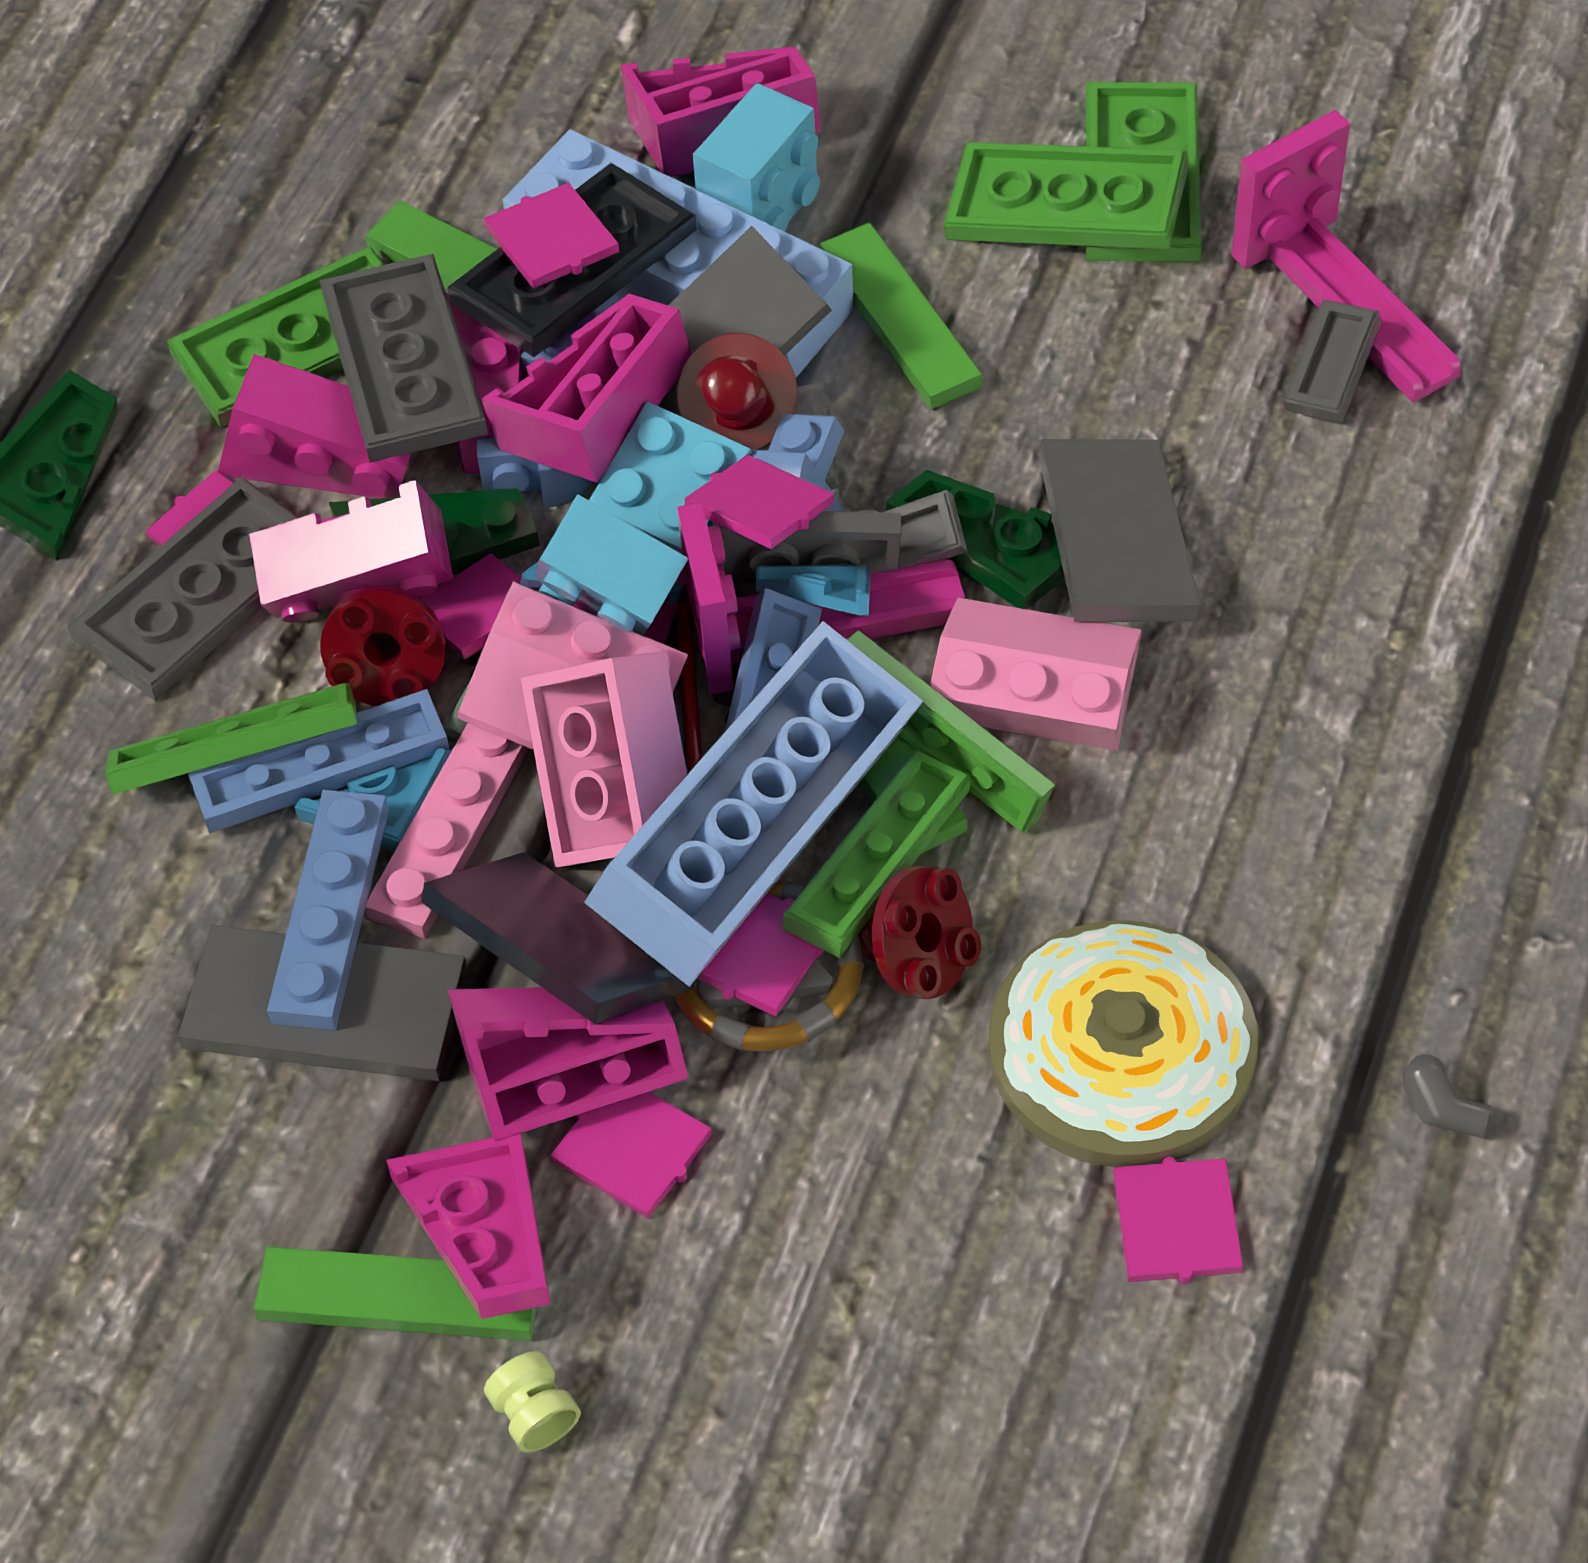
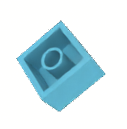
[693,83,820,232]
[589,401,752,554]
[533,494,688,635]

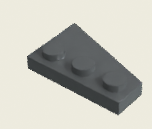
[713,510,901,585]

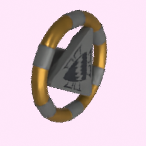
[675,881,864,1052]

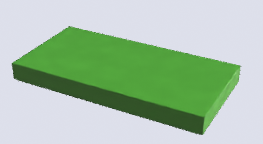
[1086,82,1202,262]
[943,142,1189,250]
[167,245,385,428]

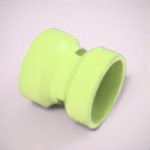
[483,1351,581,1453]

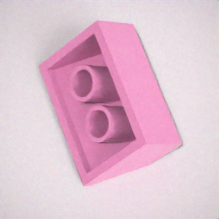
[456,582,688,750]
[930,598,1142,751]
[521,651,687,867]

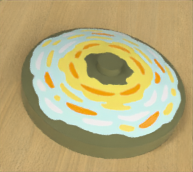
[989,920,1258,1167]

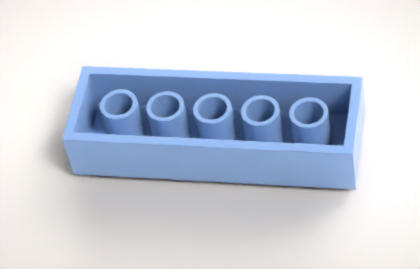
[503,129,854,377]
[584,621,923,987]

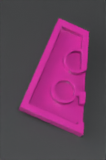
[386,1133,551,1319]

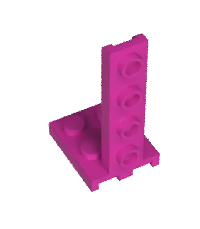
[1232,110,1461,403]
[677,502,965,695]

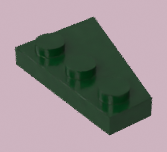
[0,370,118,561]
[886,470,1065,610]
[329,488,540,576]

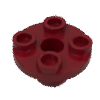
[677,333,799,452]
[320,586,446,706]
[858,866,981,999]

